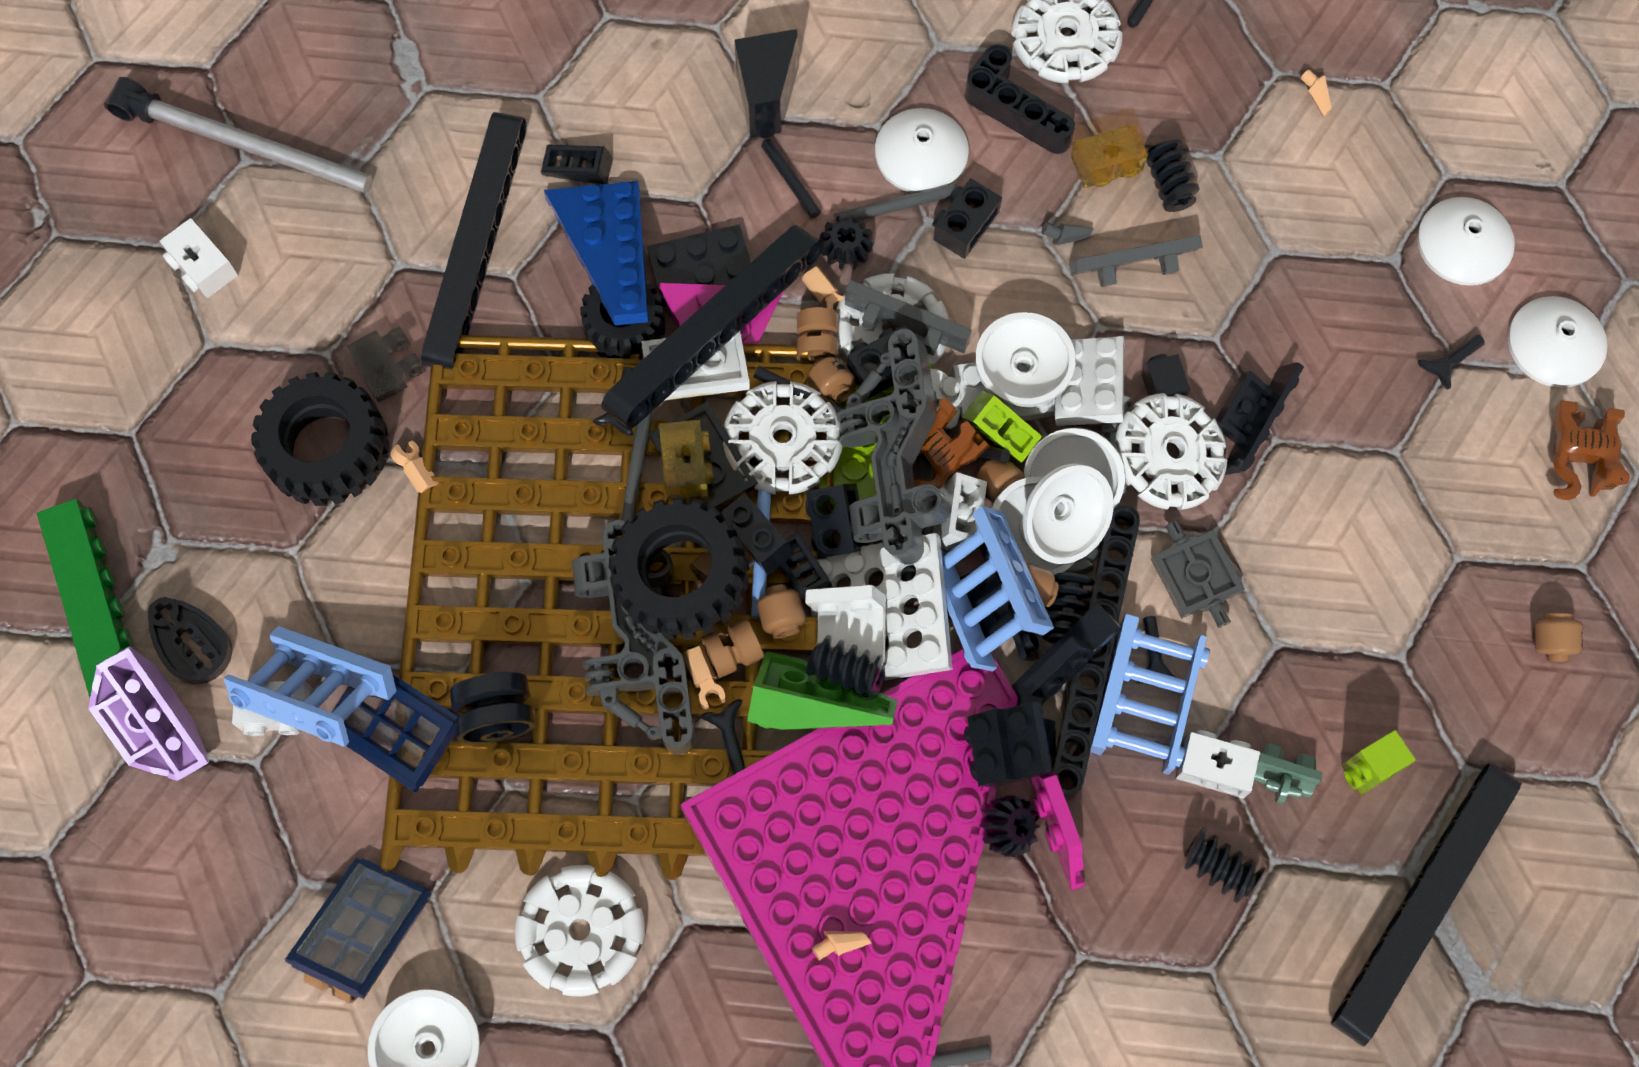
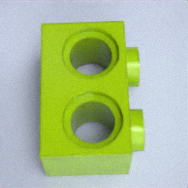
[961,391,1043,463]
[1341,730,1416,795]

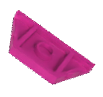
[658,283,783,343]
[1030,771,1085,891]

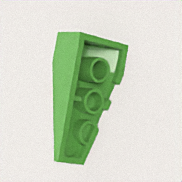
[747,651,898,730]

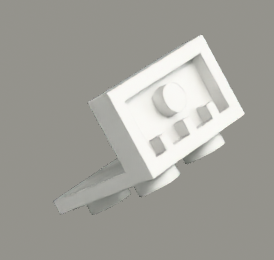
[805,585,886,663]

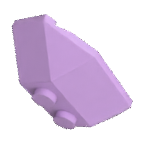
[88,646,209,781]

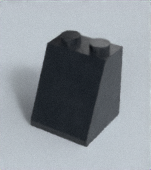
[734,29,798,138]

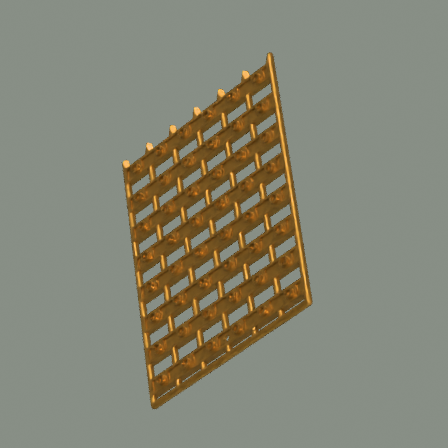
[380,335,835,880]

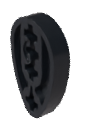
[148,597,232,684]

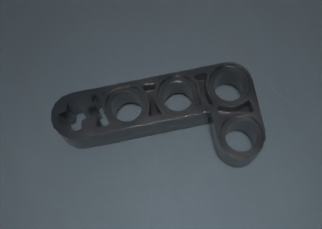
[965,44,1075,154]

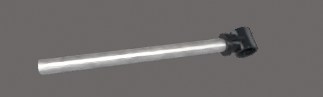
[104,77,372,193]

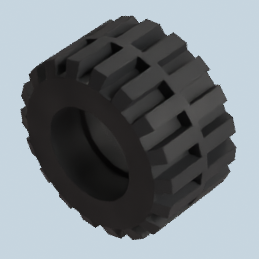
[580,283,665,359]

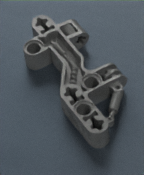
[837,329,952,565]
[572,520,695,754]

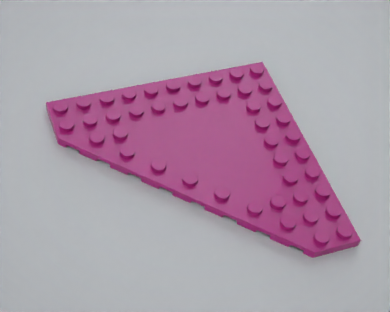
[680,649,1018,1067]

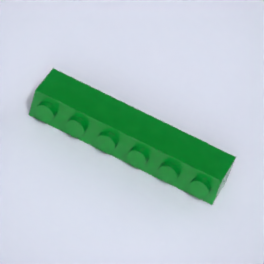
[37,499,134,697]

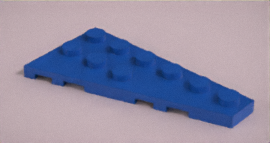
[544,181,648,325]

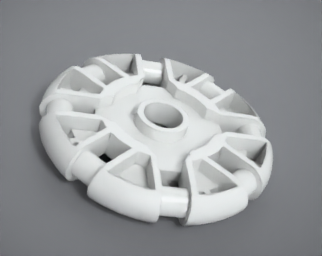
[1012,0,1123,84]
[835,273,949,372]
[723,381,843,495]
[1114,393,1228,510]
[515,865,645,997]

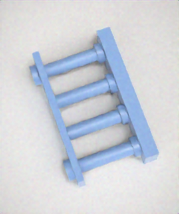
[941,506,1054,671]
[1090,614,1210,775]
[224,626,397,747]

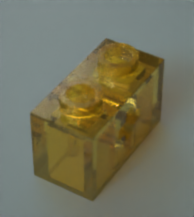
[1071,124,1148,189]
[659,419,714,500]

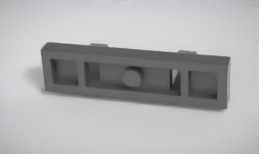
[1069,235,1203,287]
[845,280,972,356]

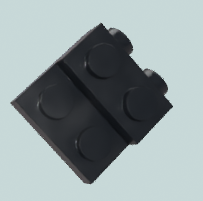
[964,701,1052,787]

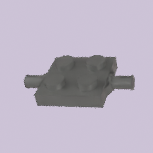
[1151,520,1245,628]

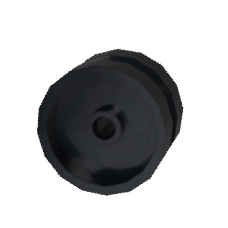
[449,672,536,744]

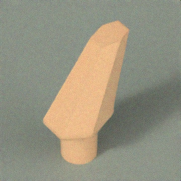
[1301,70,1332,118]
[812,931,871,961]

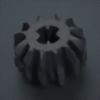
[819,214,873,271]
[979,795,1041,857]

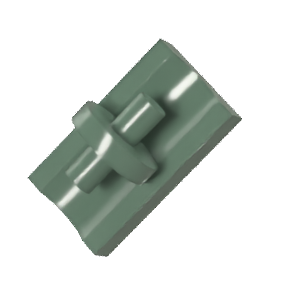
[1254,743,1323,804]

